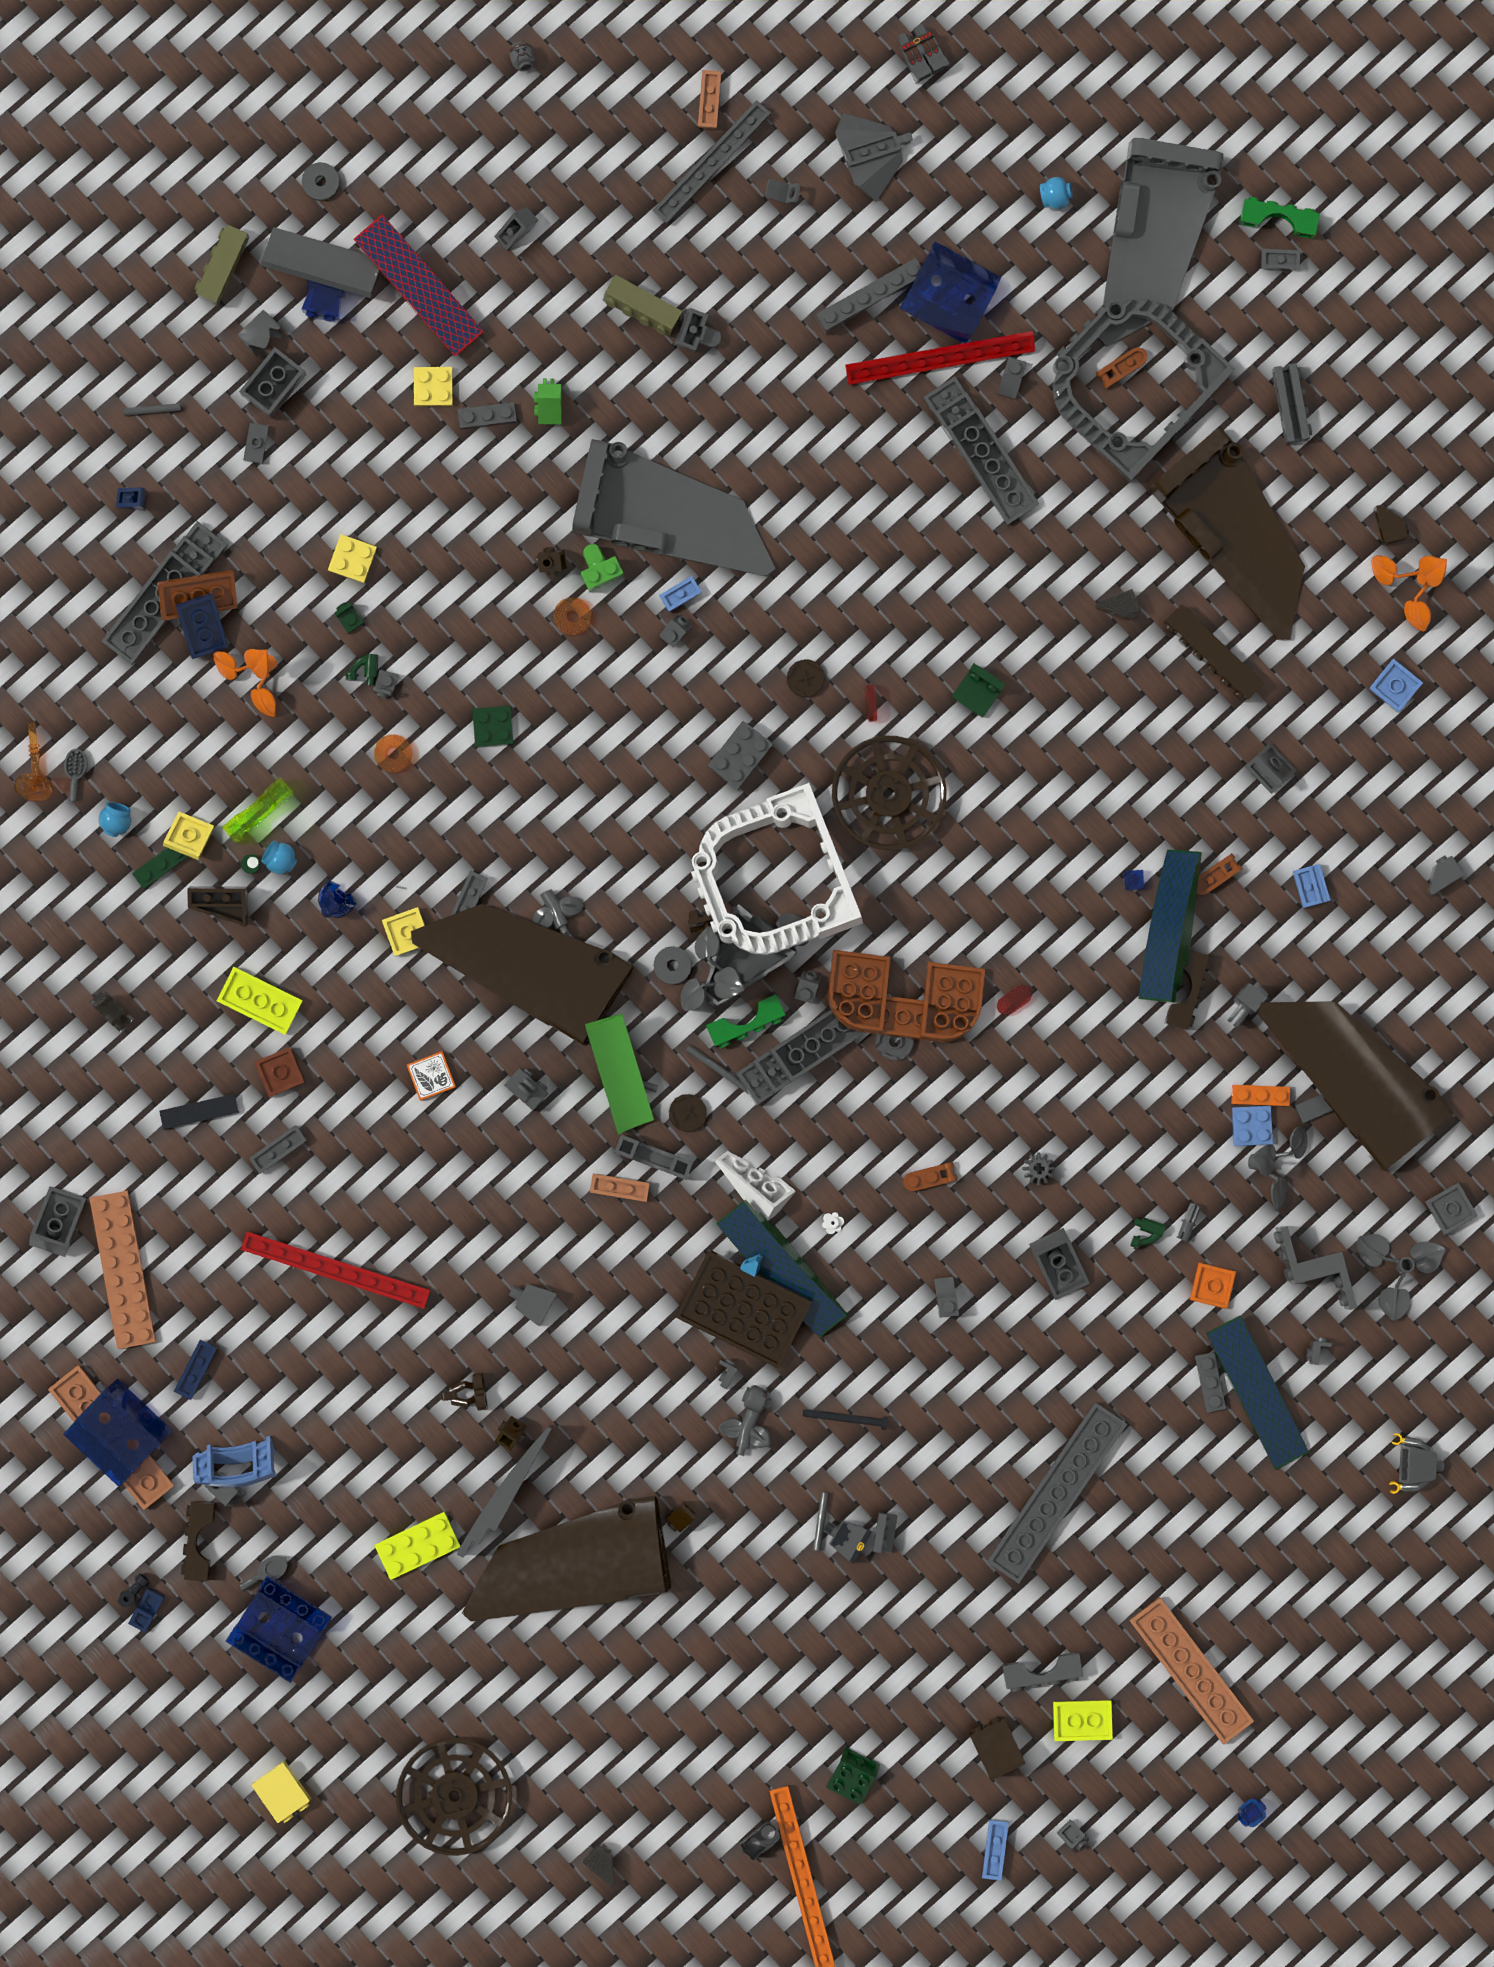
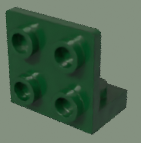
[952,663,1006,718]
[826,1747,880,1804]

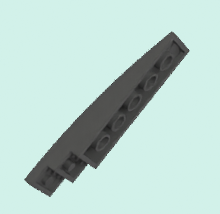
[922,377,1039,525]
[102,521,228,665]
[736,1010,865,1105]
[457,1425,553,1558]

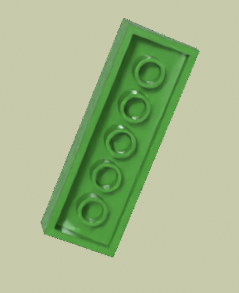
[585,1013,654,1135]

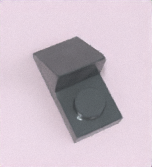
[997,357,1027,400]

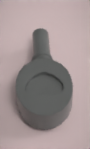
[64,748,88,802]
[239,1555,288,1591]

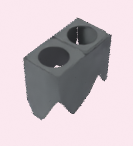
[238,310,286,359]
[740,1819,781,1861]

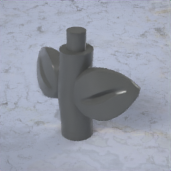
[533,889,584,934]
[718,1409,771,1456]

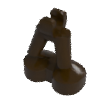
[441,1372,488,1411]

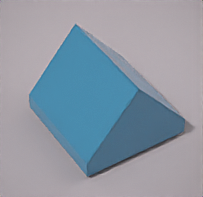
[740,1254,763,1277]

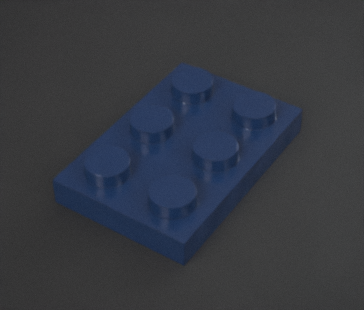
[175,593,228,659]

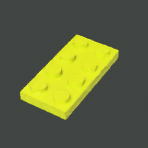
[217,967,303,1035]
[374,1511,461,1580]

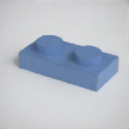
[659,576,702,612]

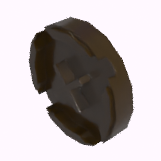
[787,659,824,698]
[669,1094,707,1132]

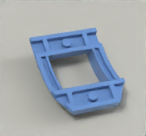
[193,1436,277,1487]

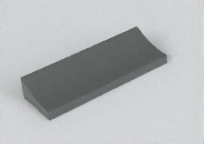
[260,227,381,298]

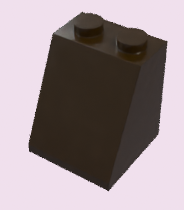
[969,1716,1026,1780]

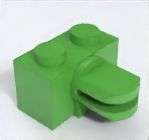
[534,378,562,424]
[580,544,624,592]

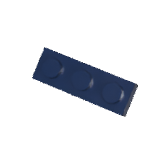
[174,1339,218,1400]

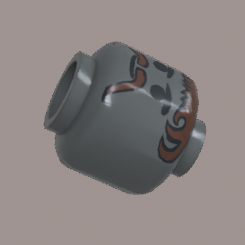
[509,41,536,72]
[742,1385,772,1413]

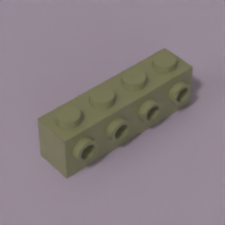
[194,224,250,306]
[602,275,682,337]

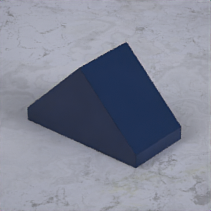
[116,487,148,511]

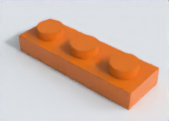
[1231,1085,1290,1106]

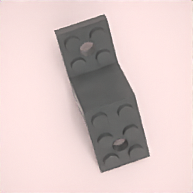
[1273,1226,1357,1310]

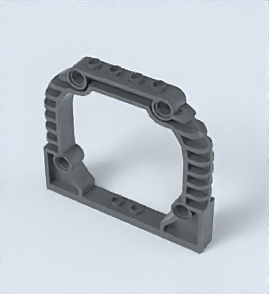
[1053,299,1235,483]

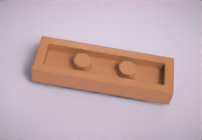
[698,70,721,129]
[590,1174,650,1202]

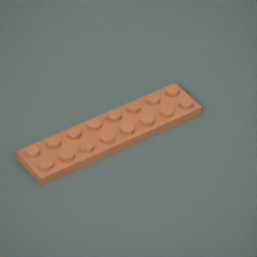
[90,1191,156,1349]
[48,1365,175,1510]
[1129,1597,1254,1745]

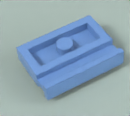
[1292,864,1330,908]

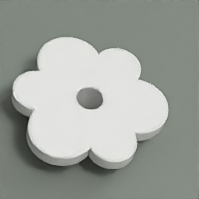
[822,1212,844,1234]

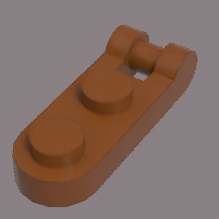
[1096,347,1147,389]
[1197,853,1243,895]
[903,1162,958,1191]

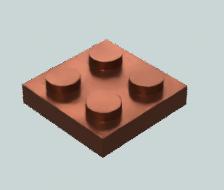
[254,1047,305,1097]

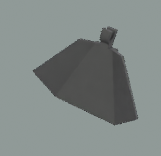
[835,113,913,202]

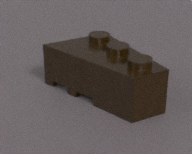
[187,886,248,927]

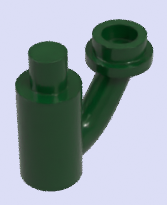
[344,654,379,686]
[1130,1218,1166,1249]

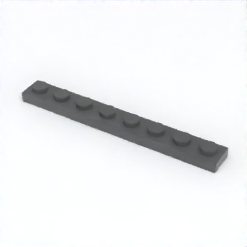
[653,100,771,224]

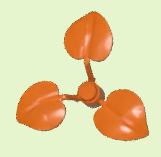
[1371,555,1447,631]
[213,649,277,717]

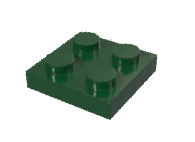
[472,706,514,747]

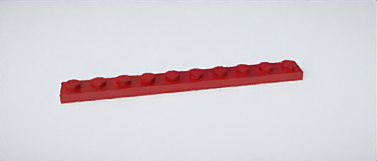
[845,331,1035,385]
[241,1231,430,1309]

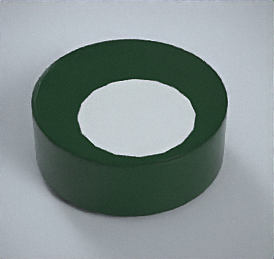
[241,854,261,874]

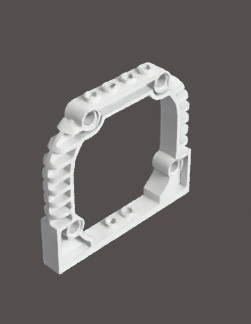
[691,783,863,955]

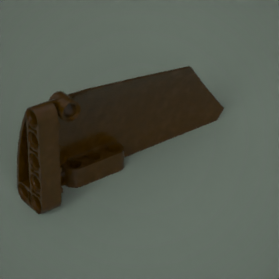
[1149,426,1305,640]
[411,904,634,1046]
[1258,1001,1454,1171]
[462,1496,671,1621]

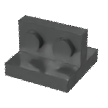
[1245,743,1297,794]

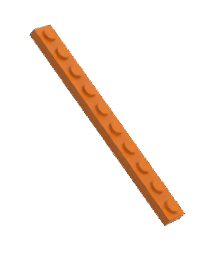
[769,1785,835,1967]

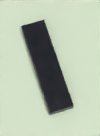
[159,1094,239,1130]

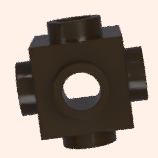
[536,547,567,575]
[495,1416,527,1451]

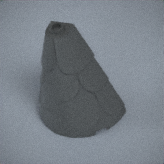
[704,904,797,1006]

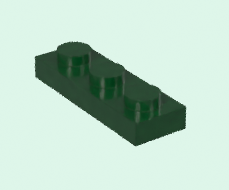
[132,848,189,889]

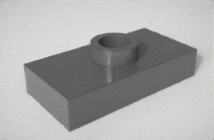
[1261,249,1300,271]
[243,423,269,464]

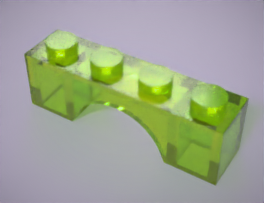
[222,777,295,844]

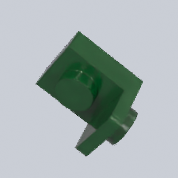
[334,602,364,634]

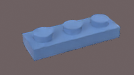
[982,1819,1009,1881]

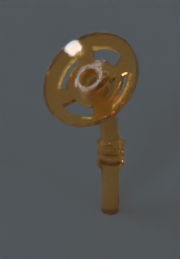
[14,722,53,801]

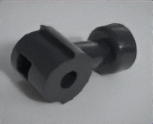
[118,1573,150,1607]

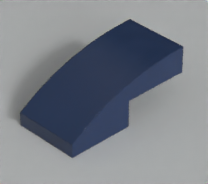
[128,1587,165,1633]

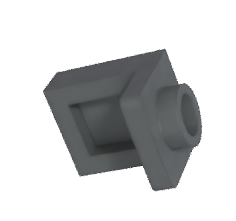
[659,615,692,648]
[794,971,821,1004]
[1306,1338,1333,1365]

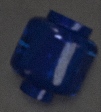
[1237,1798,1266,1828]

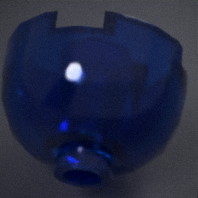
[318,881,357,918]

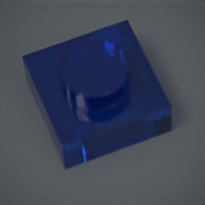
[1123,870,1144,891]

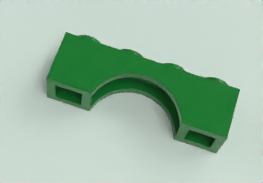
[1239,197,1320,240]
[706,994,785,1049]

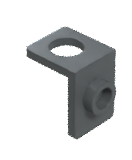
[765,179,801,204]

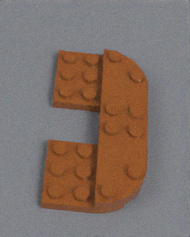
[828,950,985,1042]

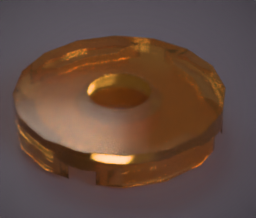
[553,597,591,636]
[374,734,412,773]

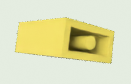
[251,1761,311,1823]

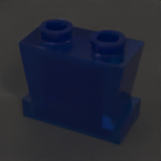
[301,280,347,322]

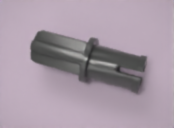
[1176,1203,1200,1242]

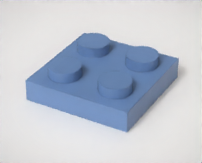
[1369,659,1423,713]
[1232,1106,1273,1146]

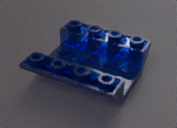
[899,241,1001,343]
[63,1379,174,1488]
[225,1575,332,1683]

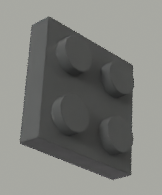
[1425,1183,1478,1235]

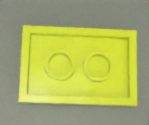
[1053,1700,1113,1741]

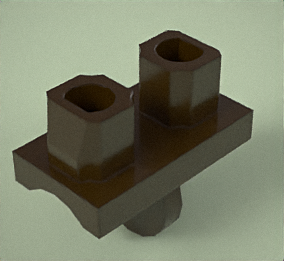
[688,910,713,935]

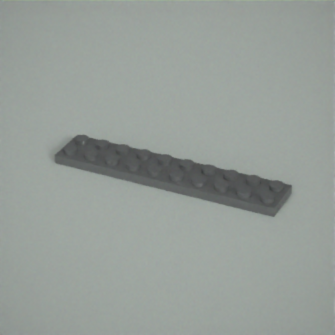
[987,1402,1127,1584]

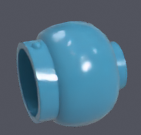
[1040,177,1073,209]
[98,802,131,837]
[261,841,297,875]

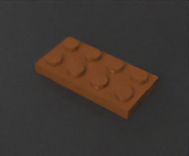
[157,570,238,621]

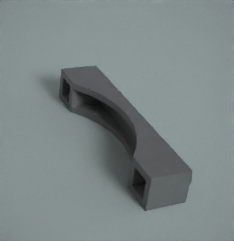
[816,258,925,335]

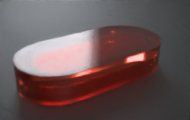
[864,684,877,722]
[996,985,1032,1016]

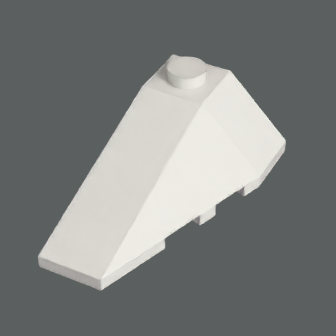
[715,1151,795,1221]

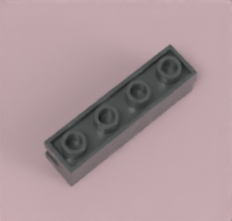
[1272,363,1312,445]

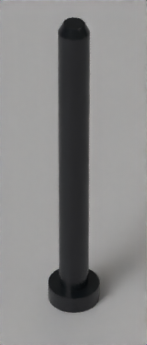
[803,1409,888,1430]

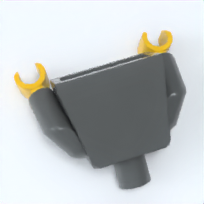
[1389,1433,1445,1494]

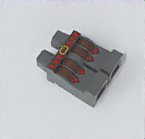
[898,24,949,84]

